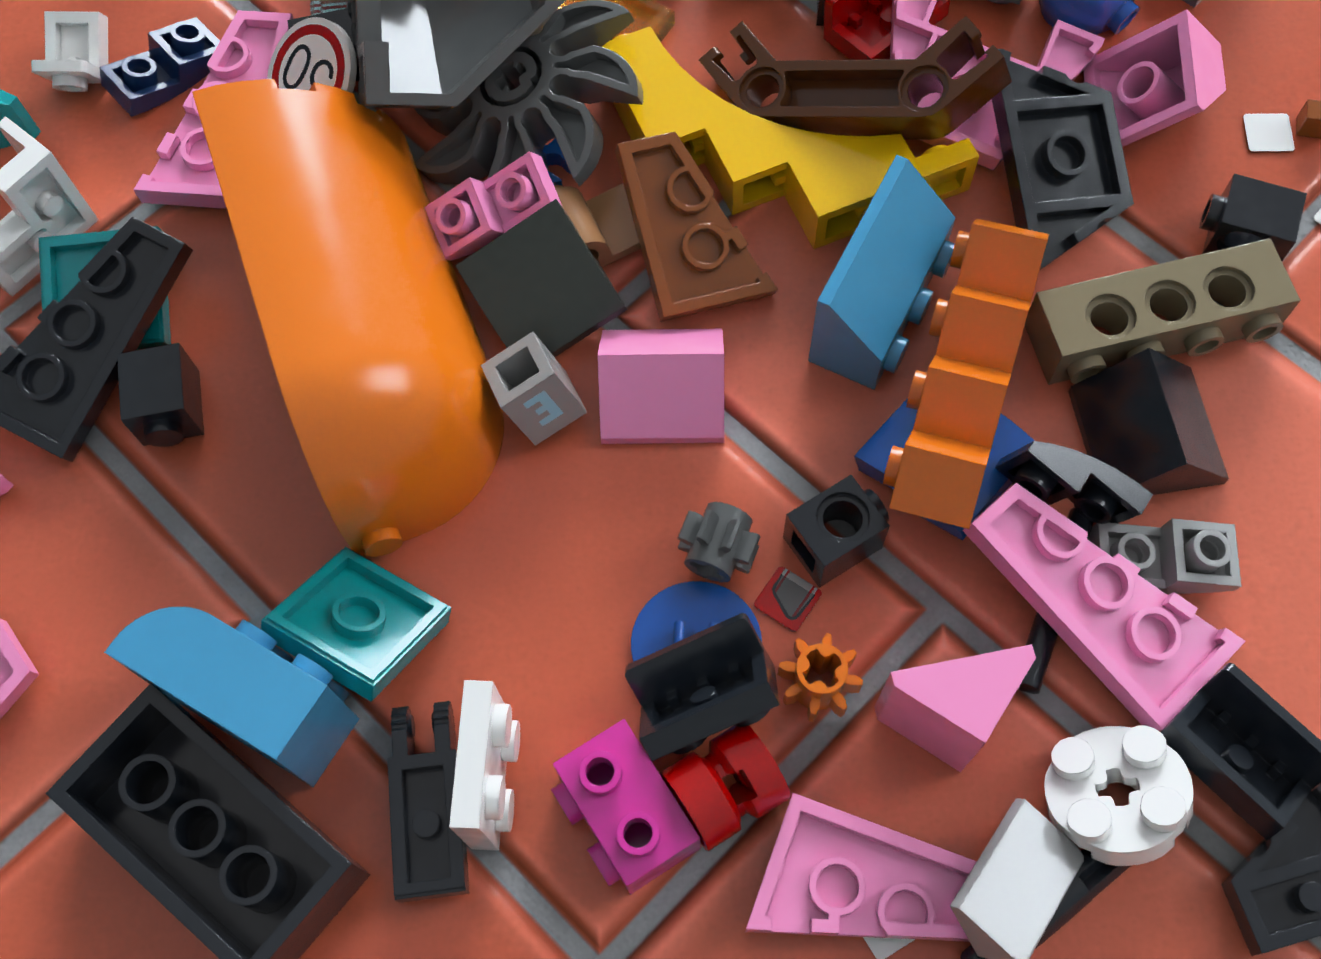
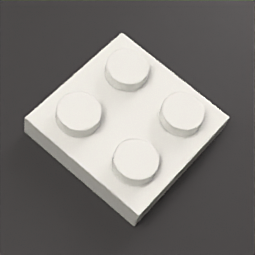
[449,680,520,851]

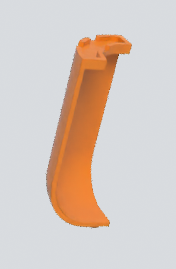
[192,79,504,557]

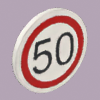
[267,17,357,93]

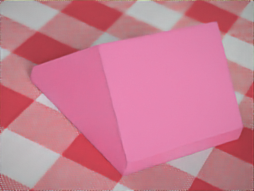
[597,328,724,444]
[874,644,1036,772]

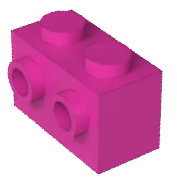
[551,719,700,895]

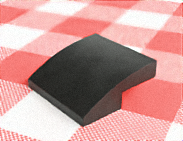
[455,199,628,357]

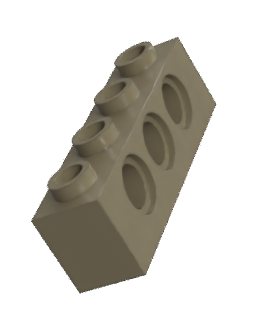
[1025,238,1301,385]

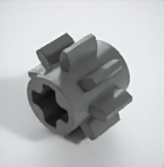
[677,502,760,582]

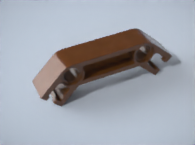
[699,16,1012,140]

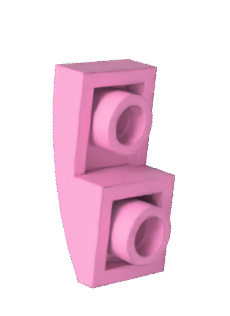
[424,151,563,261]

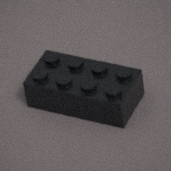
[45,684,370,959]

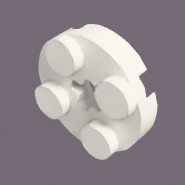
[1044,725,1193,866]

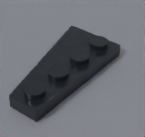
[0,216,193,462]

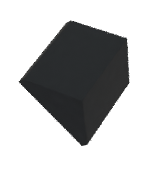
[1068,348,1229,495]

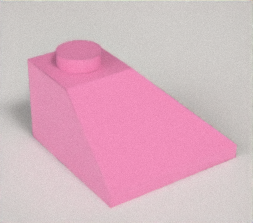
[1083,9,1226,147]

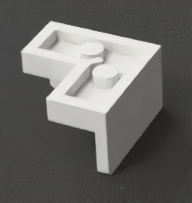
[0,116,99,297]

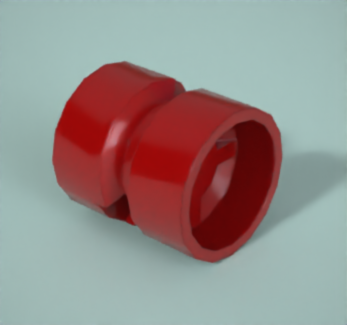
[659,725,791,851]

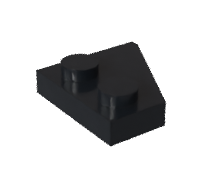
[1221,783,1321,956]

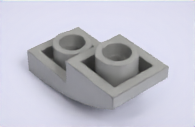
[1089,518,1242,594]

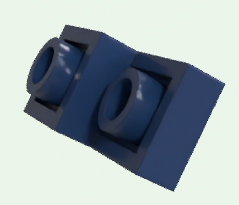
[99,17,220,117]

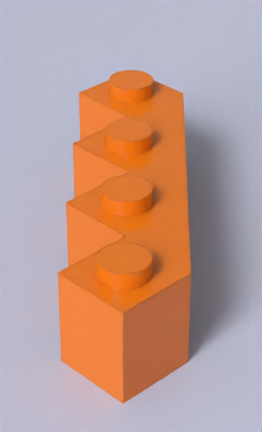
[883,219,1049,529]

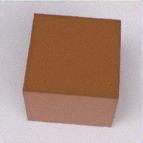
[1296,99,1321,139]

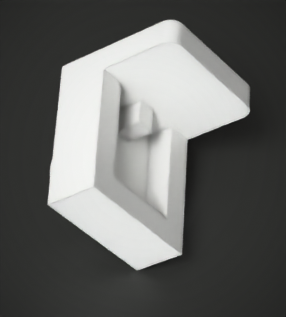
[31,11,108,92]

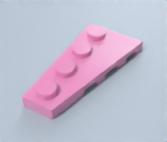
[962,483,1246,731]

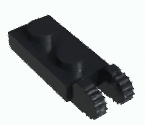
[387,701,470,903]

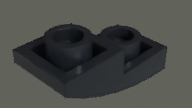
[995,441,1153,524]

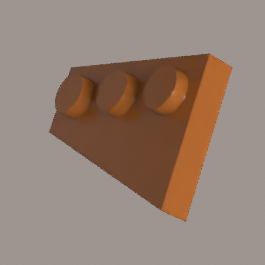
[615,131,778,322]

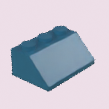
[808,154,956,390]

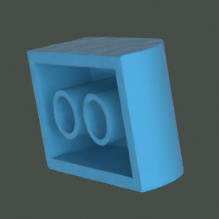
[104,607,359,787]

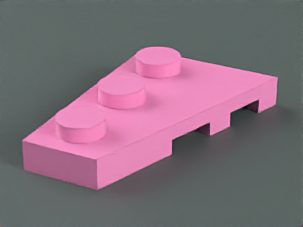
[745,793,977,942]

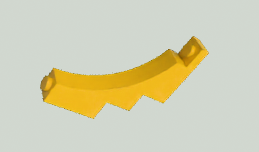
[602,26,979,249]

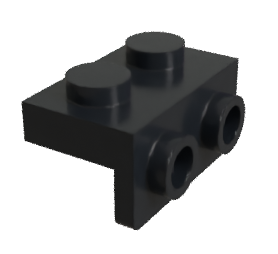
[625,613,780,761]
[1160,663,1321,840]

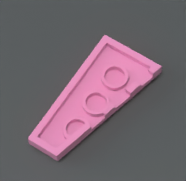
[134,10,293,209]

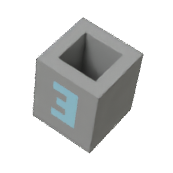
[481,331,587,446]

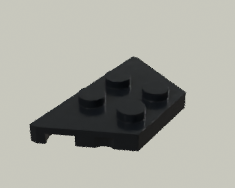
[986,49,1134,270]

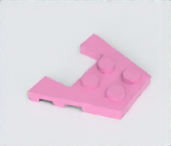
[890,0,1105,170]

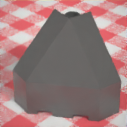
[346,0,566,109]

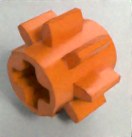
[777,633,863,722]

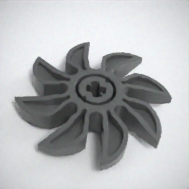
[414,0,643,186]

